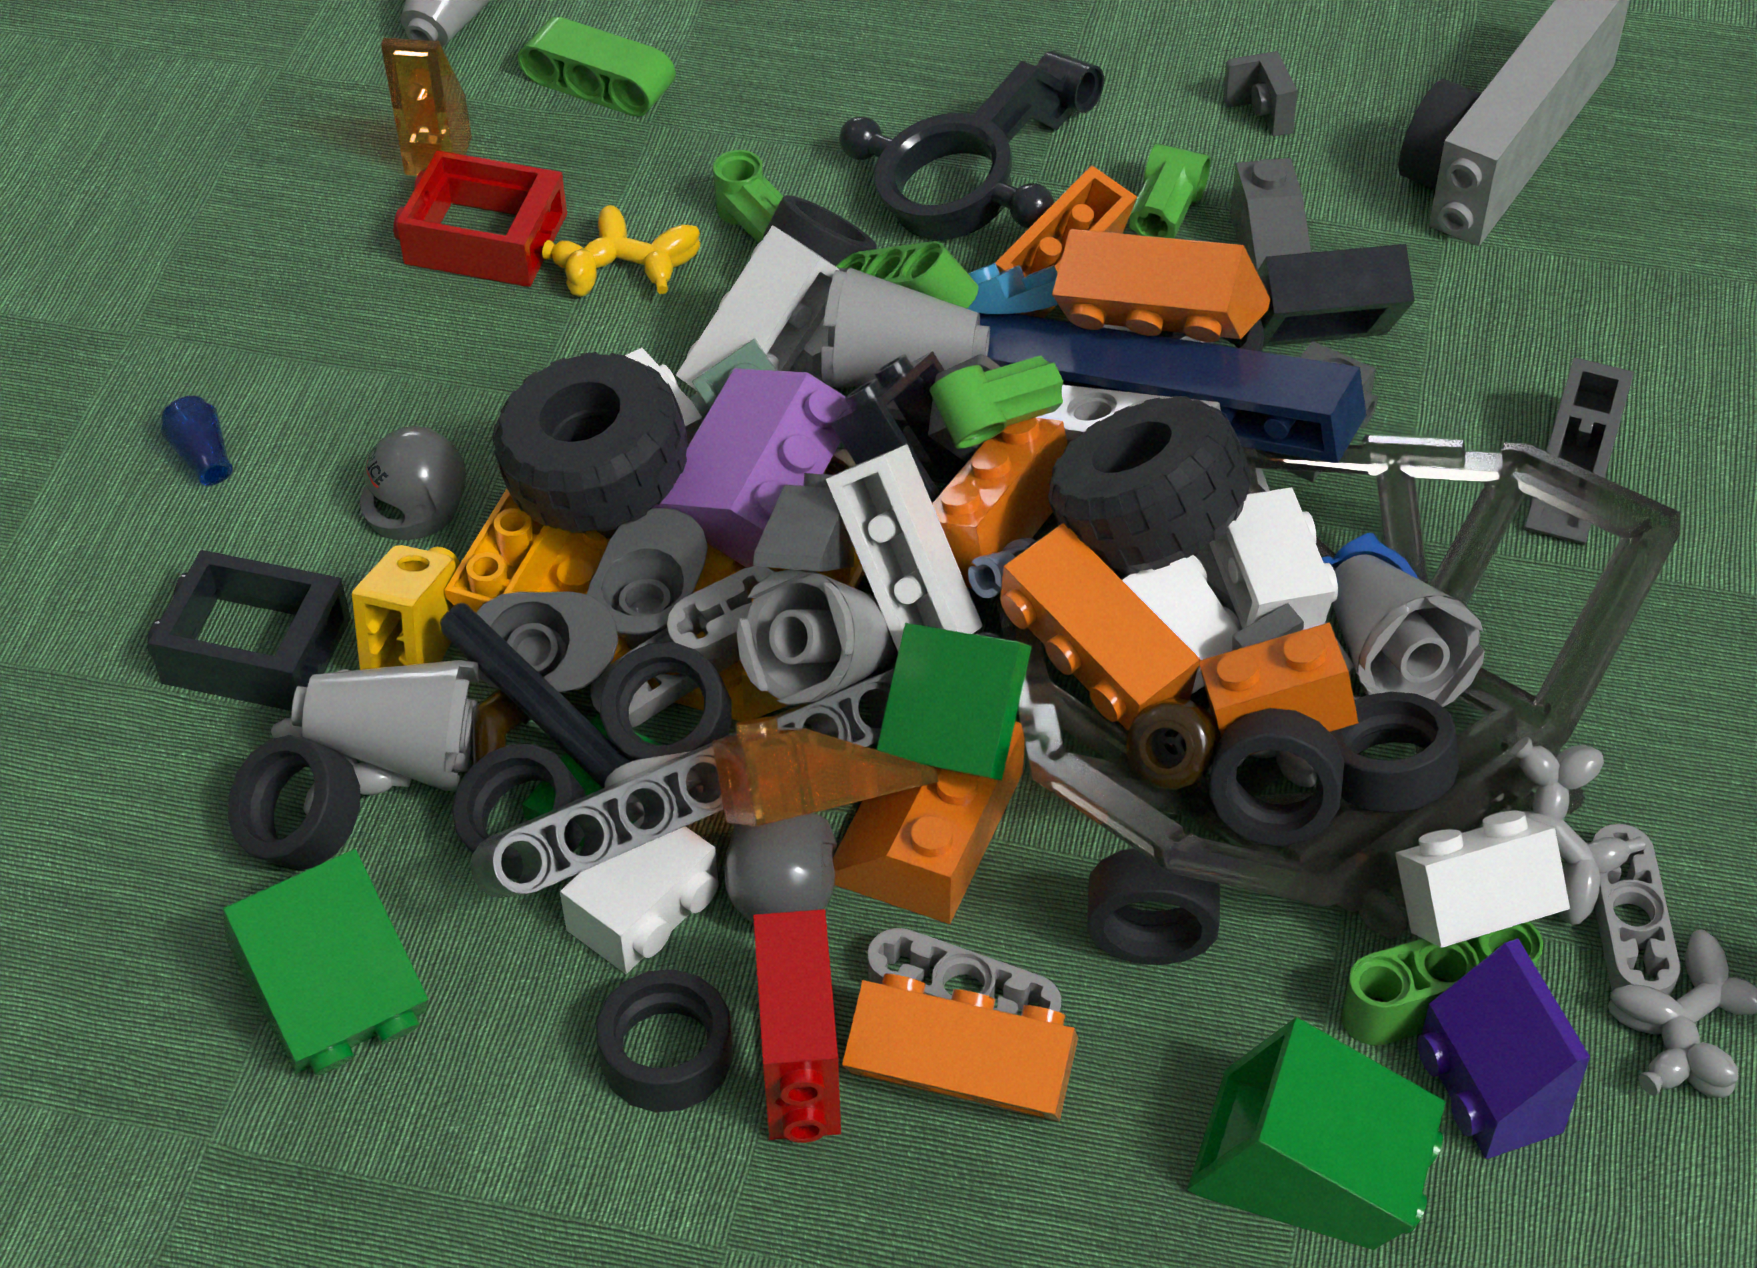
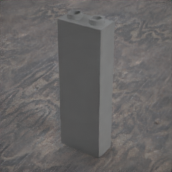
[1429,0,1630,246]

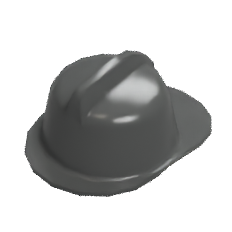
[587,508,708,650]
[466,592,618,693]

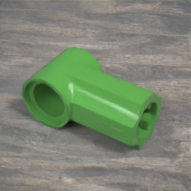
[1129,143,1211,239]
[713,150,783,244]
[929,355,1064,449]

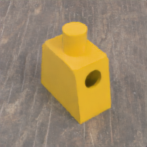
[352,545,460,670]

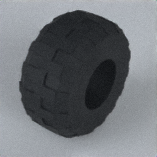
[492,352,689,534]
[1048,396,1251,574]

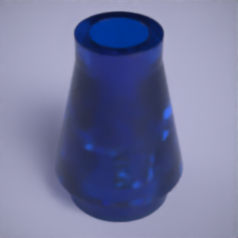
[161,396,233,486]

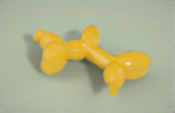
[542,205,700,297]

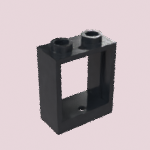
[1257,244,1415,346]
[831,351,966,503]
[147,550,351,711]

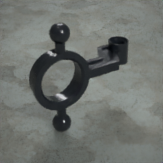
[839,51,1104,240]

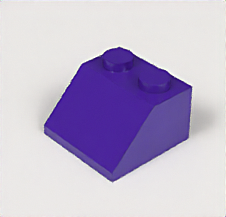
[1417,939,1590,1159]

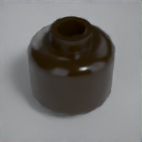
[1126,698,1220,790]

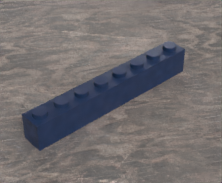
[979,313,1367,463]

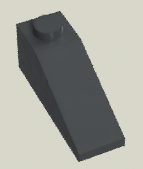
[1230,158,1311,271]
[1524,357,1634,546]
[753,473,855,572]

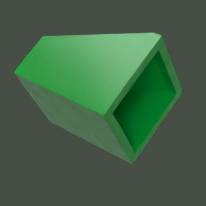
[223,849,429,1076]
[1187,1017,1446,1250]

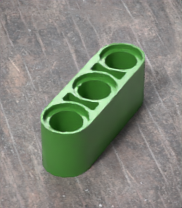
[518,17,676,117]
[836,241,979,309]
[1341,922,1543,1046]

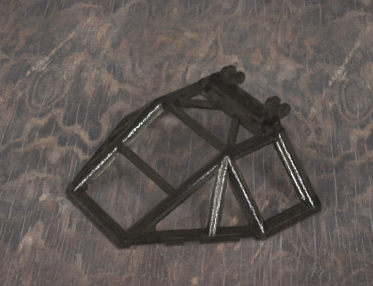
[995,435,1680,939]

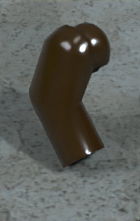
[473,689,531,765]

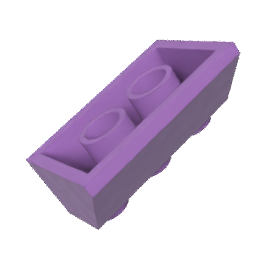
[651,368,850,568]

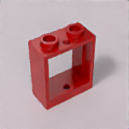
[393,150,567,287]
[753,909,841,1143]

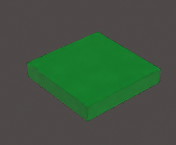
[875,623,1032,781]

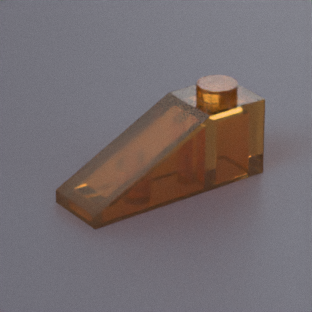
[381,38,472,176]
[712,717,939,826]

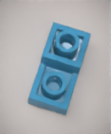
[967,263,1058,314]

